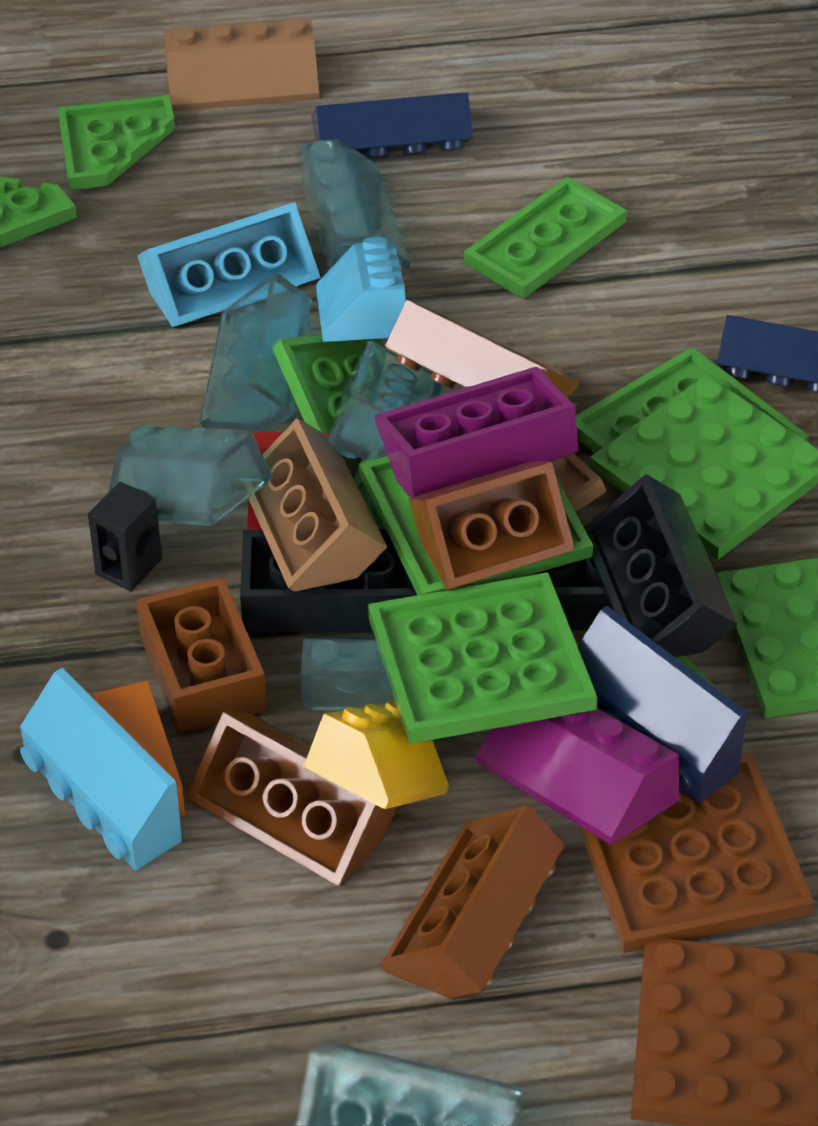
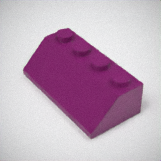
[374,366,578,498]
[476,708,679,845]

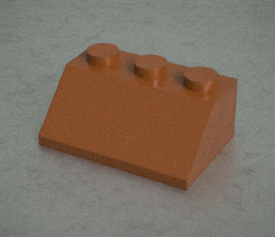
[409,461,575,589]

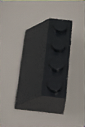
[584,474,738,658]

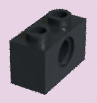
[88,481,162,592]

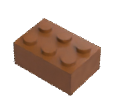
[136,577,267,734]

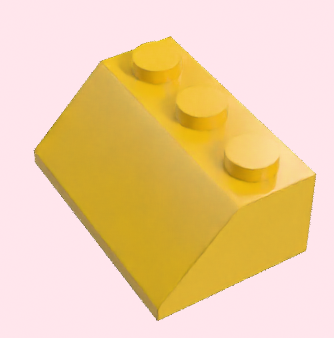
[304,700,449,809]

